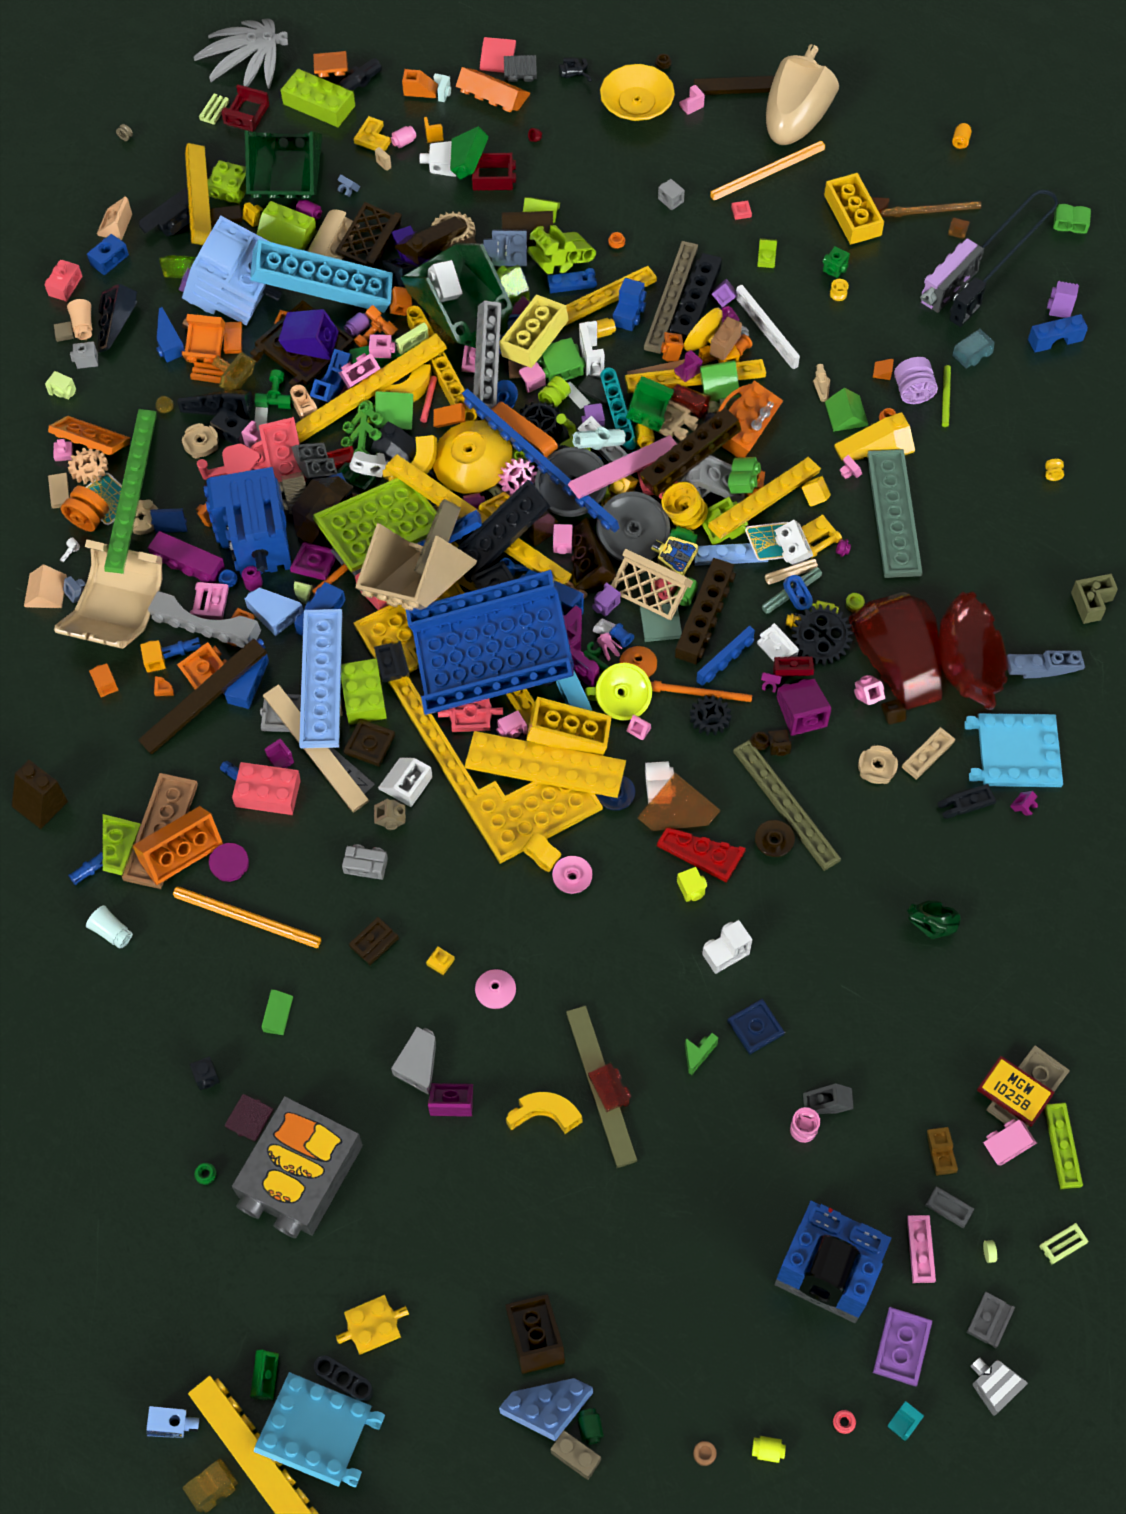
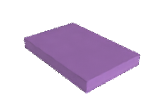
[873,1307,933,1387]

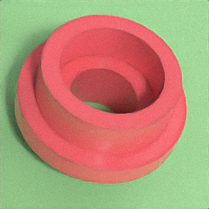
[833,1410,856,1434]

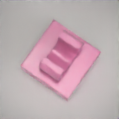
[54,439,73,461]
[840,455,862,479]

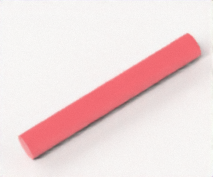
[420,376,437,423]

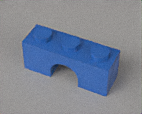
[1028,314,1088,353]

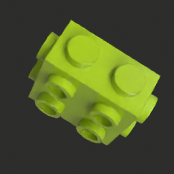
[207,160,246,204]

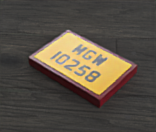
[977,1056,1055,1127]

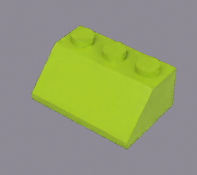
[256,201,317,250]

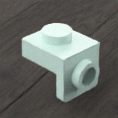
[433,73,451,102]

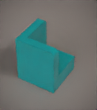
[888,1401,924,1441]

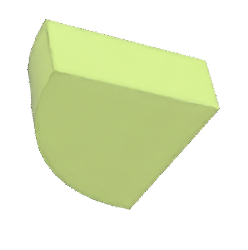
[294,581,313,604]

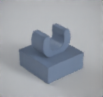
[338,174,360,197]
[63,576,86,603]

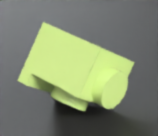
[45,371,76,400]

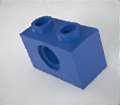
[87,234,129,275]

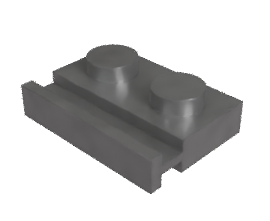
[966,1292,1015,1348]

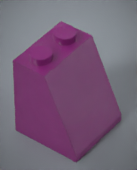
[776,679,831,736]

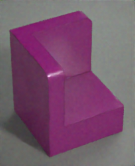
[674,350,703,382]
[265,738,294,768]

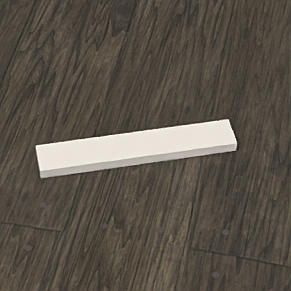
[736,285,800,369]

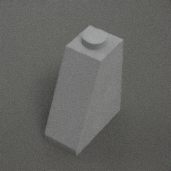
[391,1027,436,1095]

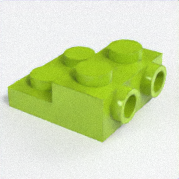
[702,497,749,545]

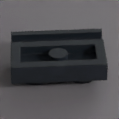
[374,641,410,683]

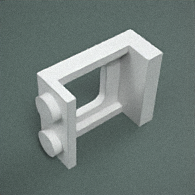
[579,321,604,378]

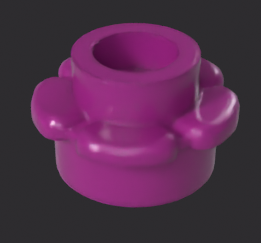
[836,539,851,557]

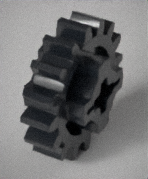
[690,695,732,736]

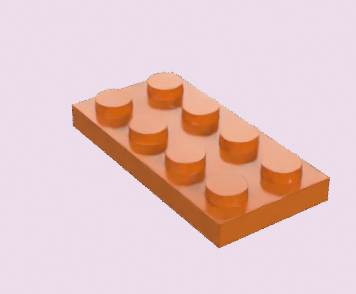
[48,416,130,455]

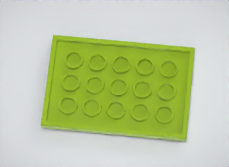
[313,478,436,572]

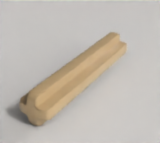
[765,559,818,584]

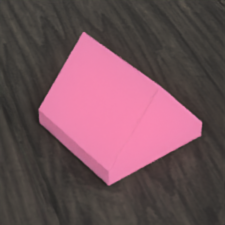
[626,715,651,740]

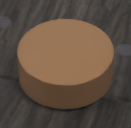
[693,1441,716,1466]

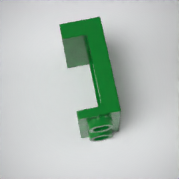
[626,376,674,432]

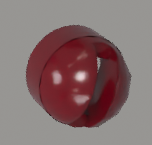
[528,128,542,142]

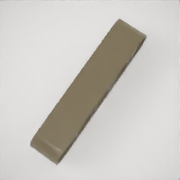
[414,499,461,575]

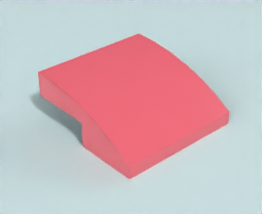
[480,37,516,73]

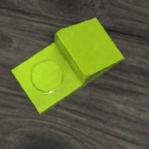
[757,238,777,268]

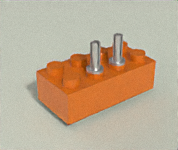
[717,380,783,458]

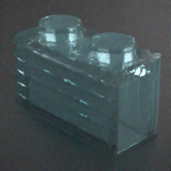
[953,329,995,368]

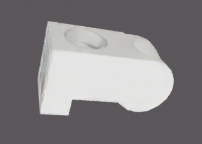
[349,451,386,478]

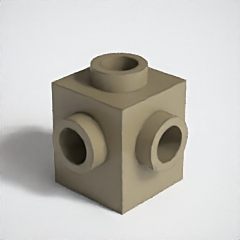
[374,799,406,830]

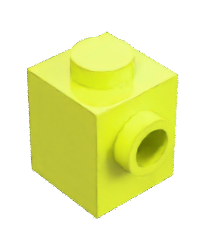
[677,867,707,902]

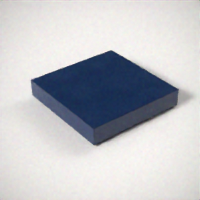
[727,999,785,1055]

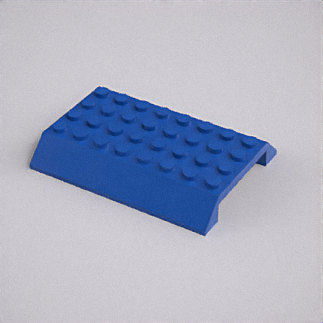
[405,570,574,715]

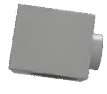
[658,179,685,210]

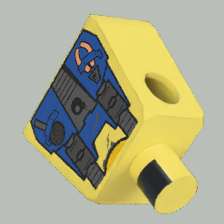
[651,536,698,576]

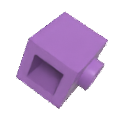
[581,403,605,428]

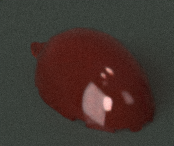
[938,591,1008,710]

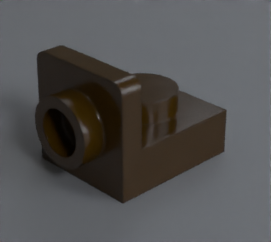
[768,730,792,756]

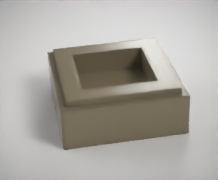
[54,321,74,342]

